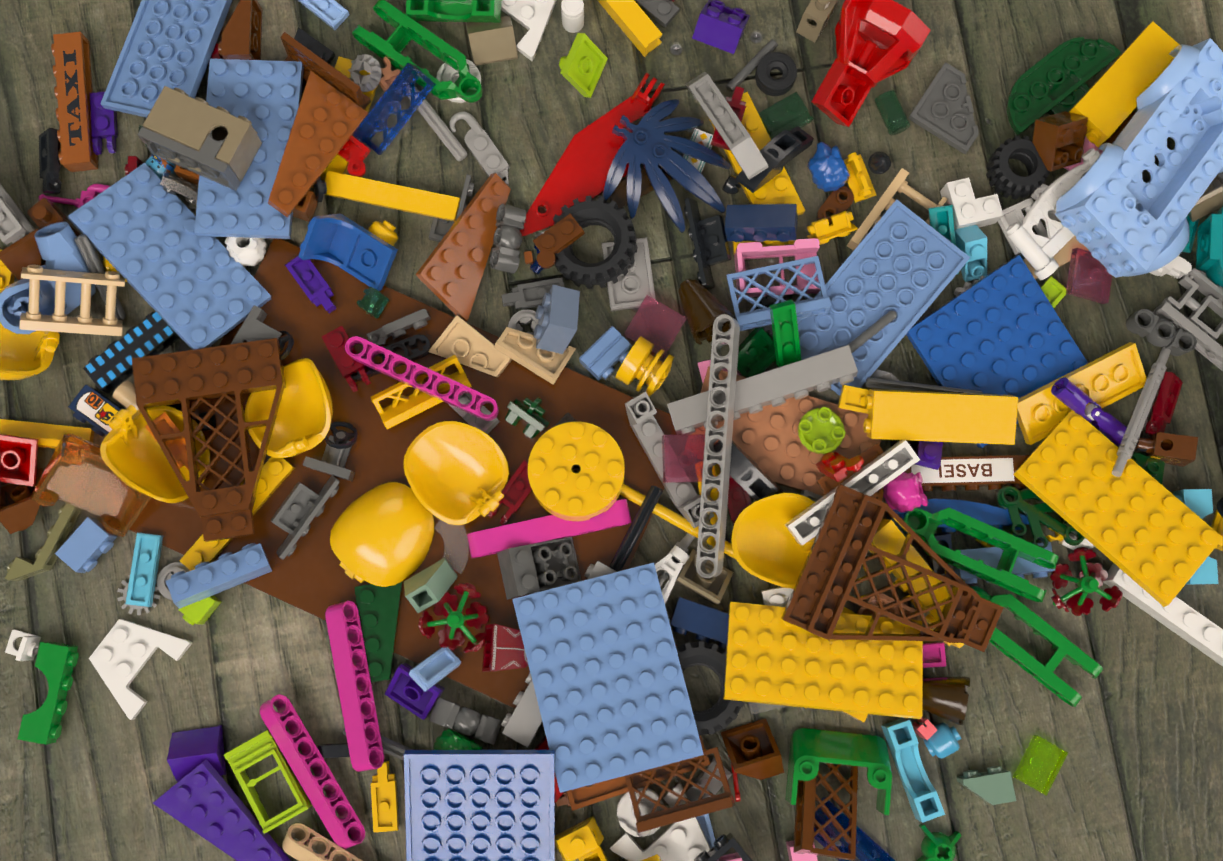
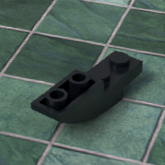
[736,126,814,193]
[714,440,785,501]

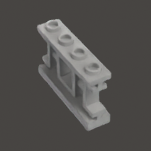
[0,183,35,245]
[1153,268,1223,371]

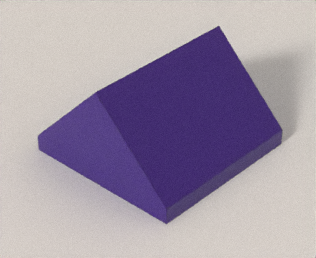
[385,663,445,720]
[167,726,226,782]

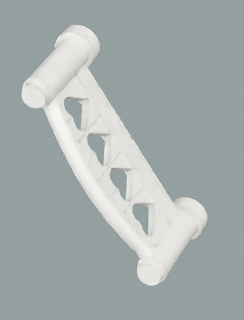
[1005,148,1101,280]

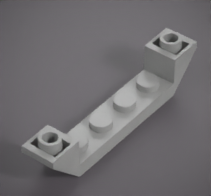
[686,72,769,180]
[625,392,714,528]

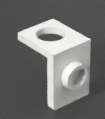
[5,630,41,661]

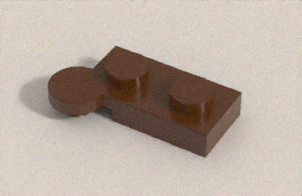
[533,214,585,269]

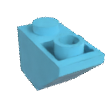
[955,225,987,282]

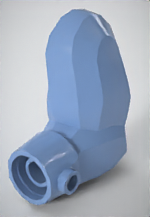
[0,222,96,334]

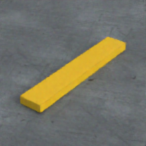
[324,171,461,222]

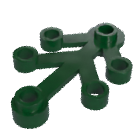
[997,486,1085,549]

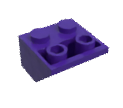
[692,0,750,54]

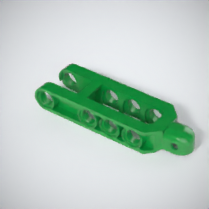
[352,0,483,103]
[903,508,1059,602]
[969,586,1103,707]

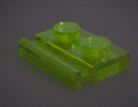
[1013,735,1068,796]

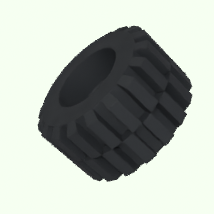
[986,136,1050,199]

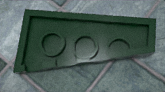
[355,581,403,682]

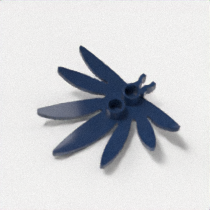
[603,99,731,233]

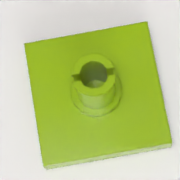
[559,33,608,98]

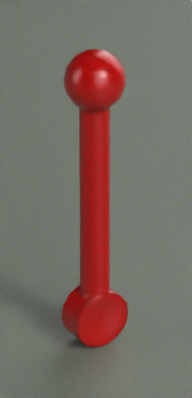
[728,755,741,802]

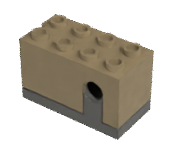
[137,86,262,191]

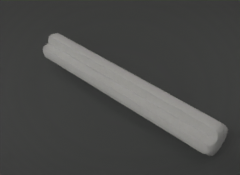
[406,86,467,161]

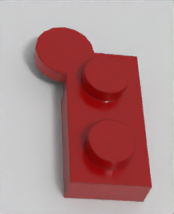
[337,136,371,177]
[816,451,864,482]

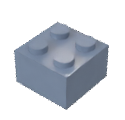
[534,285,580,354]

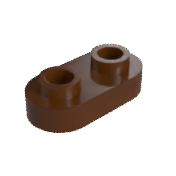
[816,186,854,225]

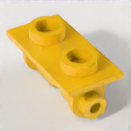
[844,152,876,203]
[807,211,858,245]

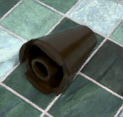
[678,279,736,345]
[922,676,970,726]

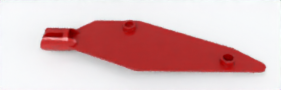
[520,73,665,236]

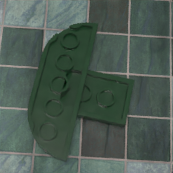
[1007,37,1122,136]

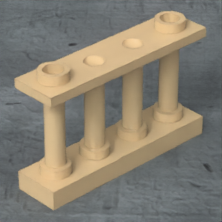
[847,168,947,251]
[19,265,125,336]

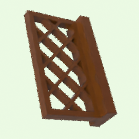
[280,32,371,110]
[625,747,735,833]
[793,763,858,861]

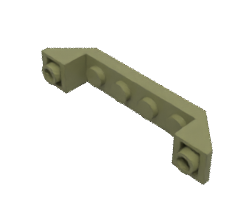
[5,449,97,581]

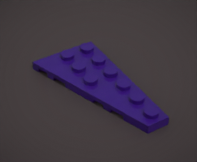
[153,759,291,861]

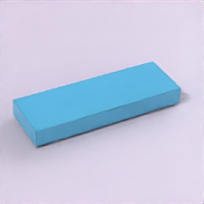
[125,533,163,607]

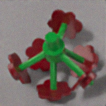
[1050,547,1123,616]
[418,582,489,653]

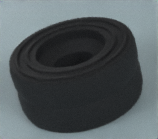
[755,52,797,96]

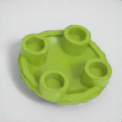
[798,407,845,454]

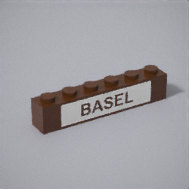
[904,455,1030,492]

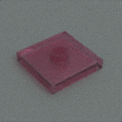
[1066,248,1112,304]
[624,295,687,358]
[662,434,705,483]

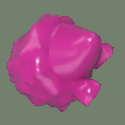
[883,472,928,513]

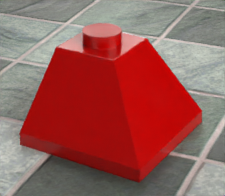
[0,434,38,486]

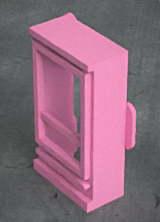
[734,238,820,298]

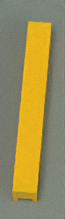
[597,0,662,57]

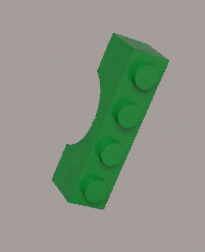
[406,0,502,23]
[17,641,79,745]

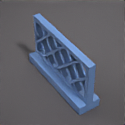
[727,256,831,331]

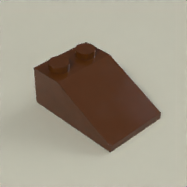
[218,0,263,60]

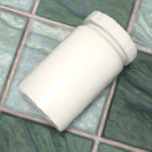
[561,0,584,33]

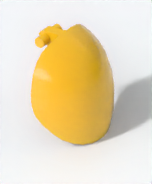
[0,323,60,380]
[245,358,333,458]
[100,405,210,503]
[403,421,509,525]
[330,482,434,587]
[731,493,817,589]

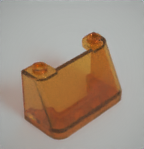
[31,434,151,537]

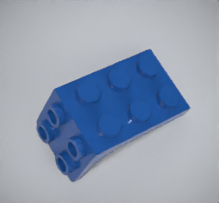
[299,214,398,291]

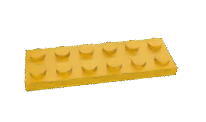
[709,92,805,215]
[1017,342,1147,445]

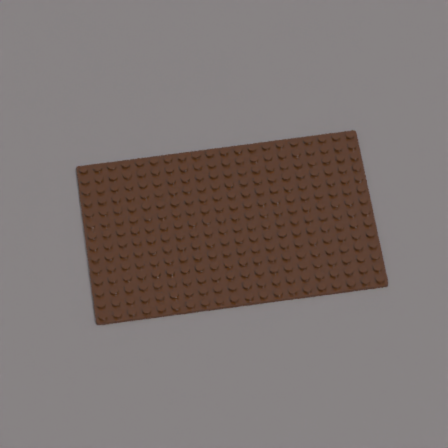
[128,239,688,708]

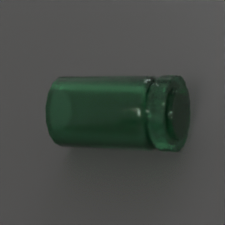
[874,90,910,136]

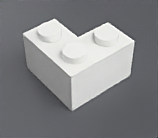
[940,178,1004,230]

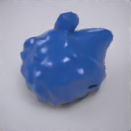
[807,142,850,192]

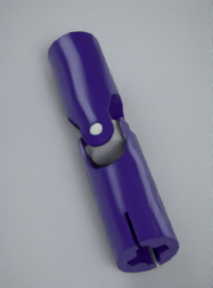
[1051,377,1127,446]

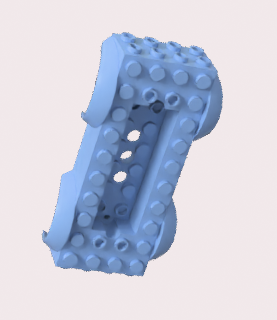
[1055,38,1223,278]

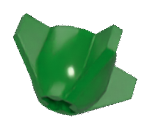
[916,823,962,861]

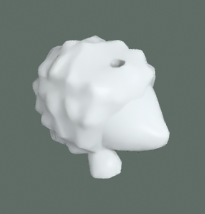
[224,237,267,266]

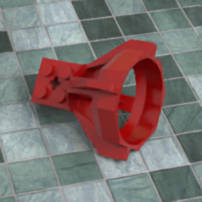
[811,0,931,127]

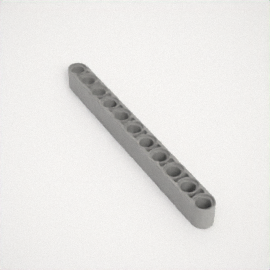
[696,314,740,578]

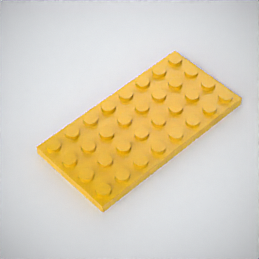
[1013,410,1223,607]
[724,602,923,719]

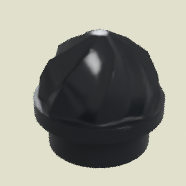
[868,152,891,174]

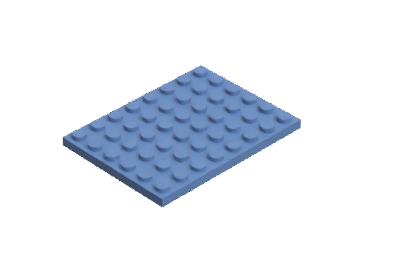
[512,562,704,793]

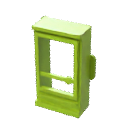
[224,730,313,834]

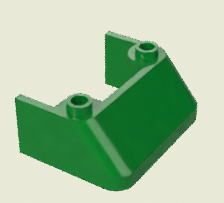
[785,727,892,815]

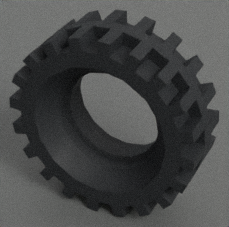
[548,196,638,289]
[676,641,744,736]

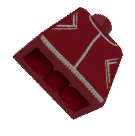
[482,624,528,672]

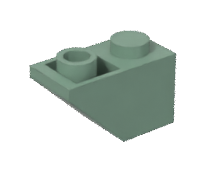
[404,558,457,613]
[956,766,1016,805]

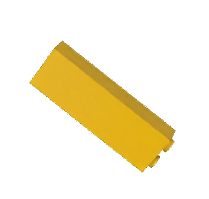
[1069,21,1180,147]
[863,389,1018,445]

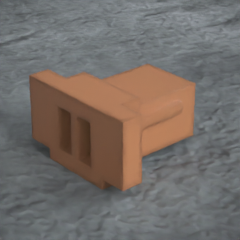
[556,792,571,807]

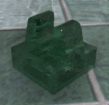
[357,287,389,319]

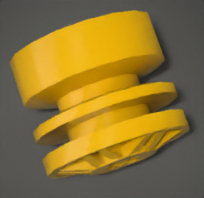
[615,336,675,398]

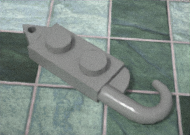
[449,112,510,186]

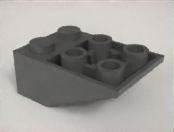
[497,537,582,600]

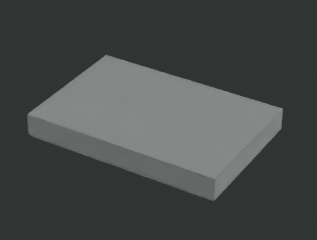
[602,238,656,311]

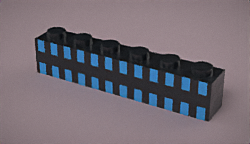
[83,312,180,394]

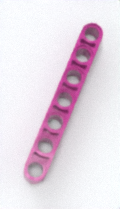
[345,336,499,421]
[467,499,632,558]
[325,601,384,772]
[260,694,365,849]

